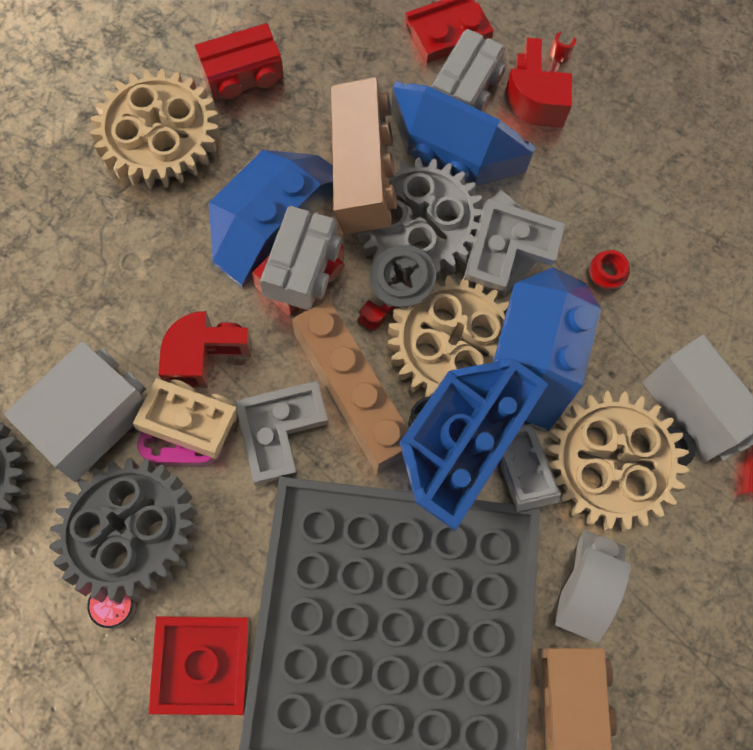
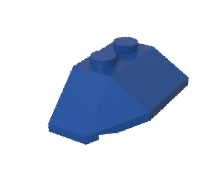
[391,81,536,186]
[209,150,333,288]
[494,267,601,432]
[399,358,548,530]

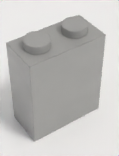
[642,334,753,462]
[3,341,146,482]

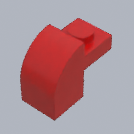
[505,37,572,128]
[158,311,252,388]

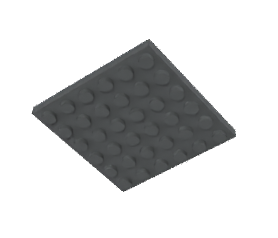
[239,476,540,750]

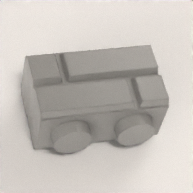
[431,29,507,112]
[260,206,342,310]

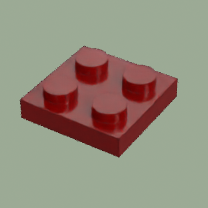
[148,616,250,715]

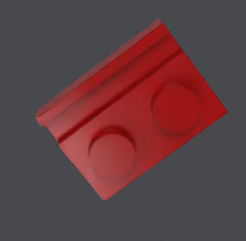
[405,0,494,63]

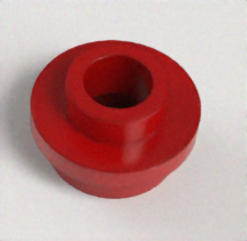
[589,250,630,289]

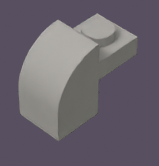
[555,530,631,643]

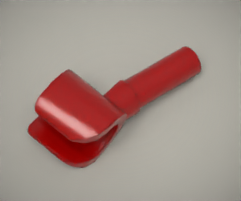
[548,32,576,72]
[357,300,397,330]

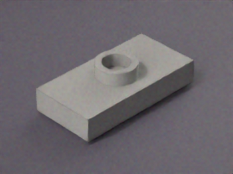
[499,424,561,512]

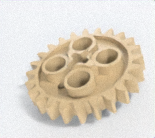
[90,68,220,188]
[387,275,509,397]
[545,391,689,531]

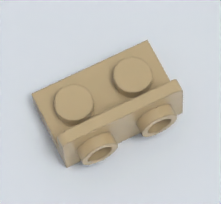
[133,378,239,459]

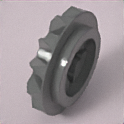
[370,245,437,310]

